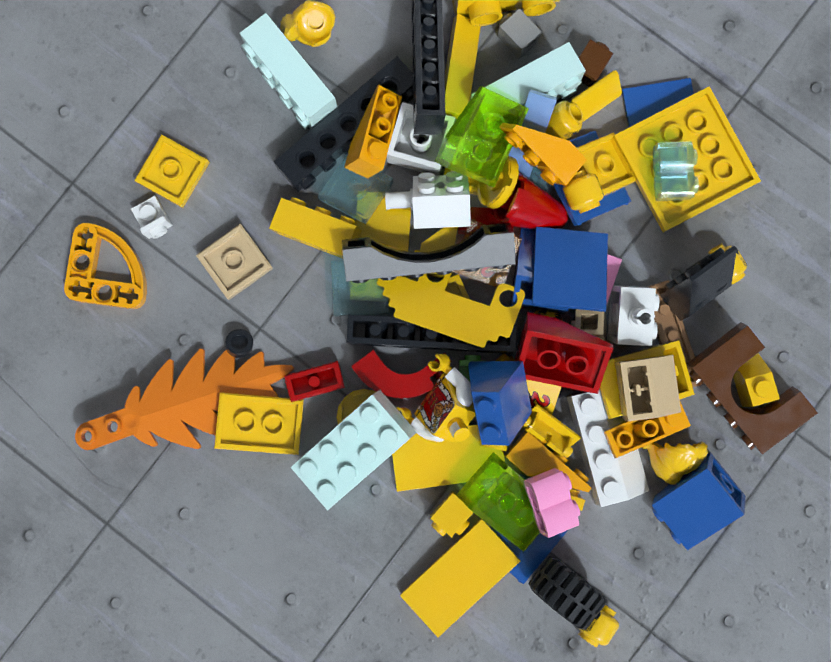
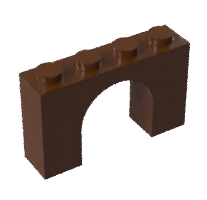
[687,322,818,455]

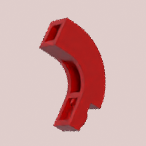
[351,350,452,399]

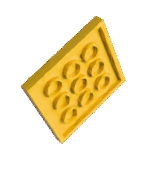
[613,86,761,233]

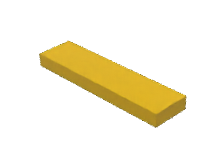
[444,14,481,121]

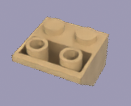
[615,355,681,421]

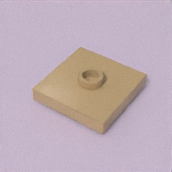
[196,224,273,300]

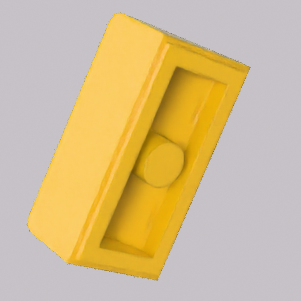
[571,70,622,122]

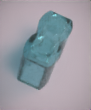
[653,141,699,201]

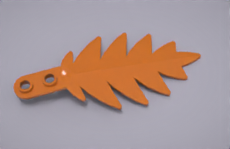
[75,349,294,450]

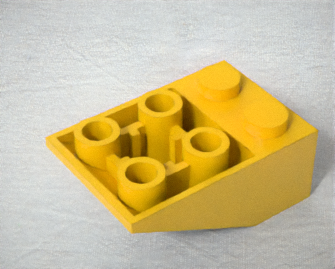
[600,340,695,419]

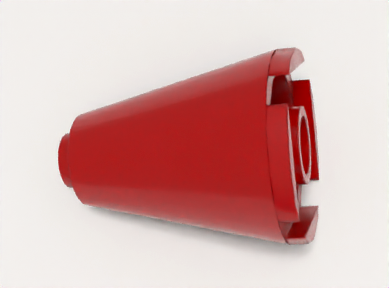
[489,172,568,229]

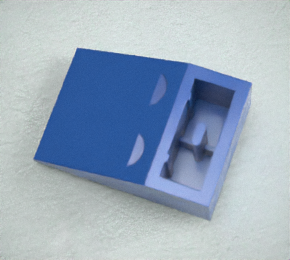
[510,227,569,314]

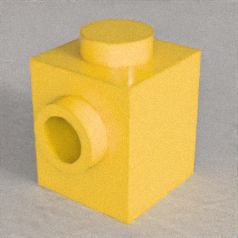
[430,491,474,538]

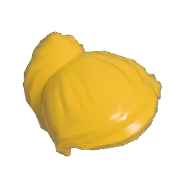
[280,0,336,47]
[642,441,708,485]

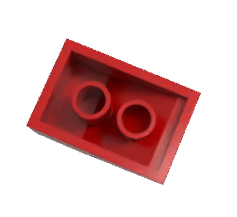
[515,312,613,394]

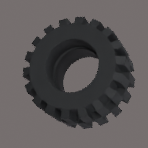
[528,556,607,630]

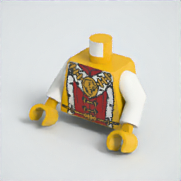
[396,354,476,442]

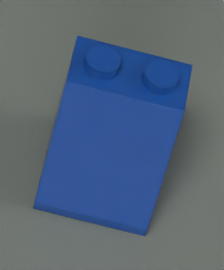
[468,361,532,446]
[652,452,746,550]

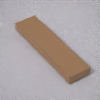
[647,280,698,387]

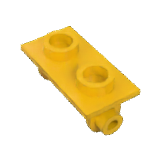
[523,404,581,458]

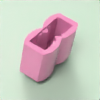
[524,468,580,538]

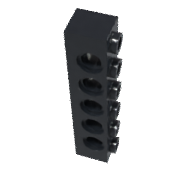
[412,0,446,135]
[274,56,413,192]
[346,314,517,354]

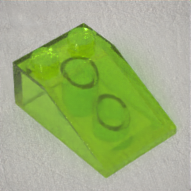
[434,86,529,187]
[457,452,540,552]

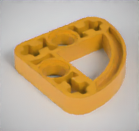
[64,223,147,309]

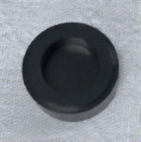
[225,329,253,358]

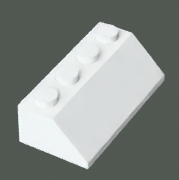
[567,389,649,507]

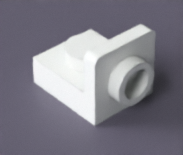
[131,196,173,239]

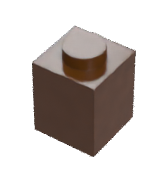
[579,39,613,87]

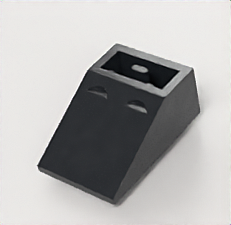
[660,246,737,321]

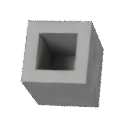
[498,8,542,59]

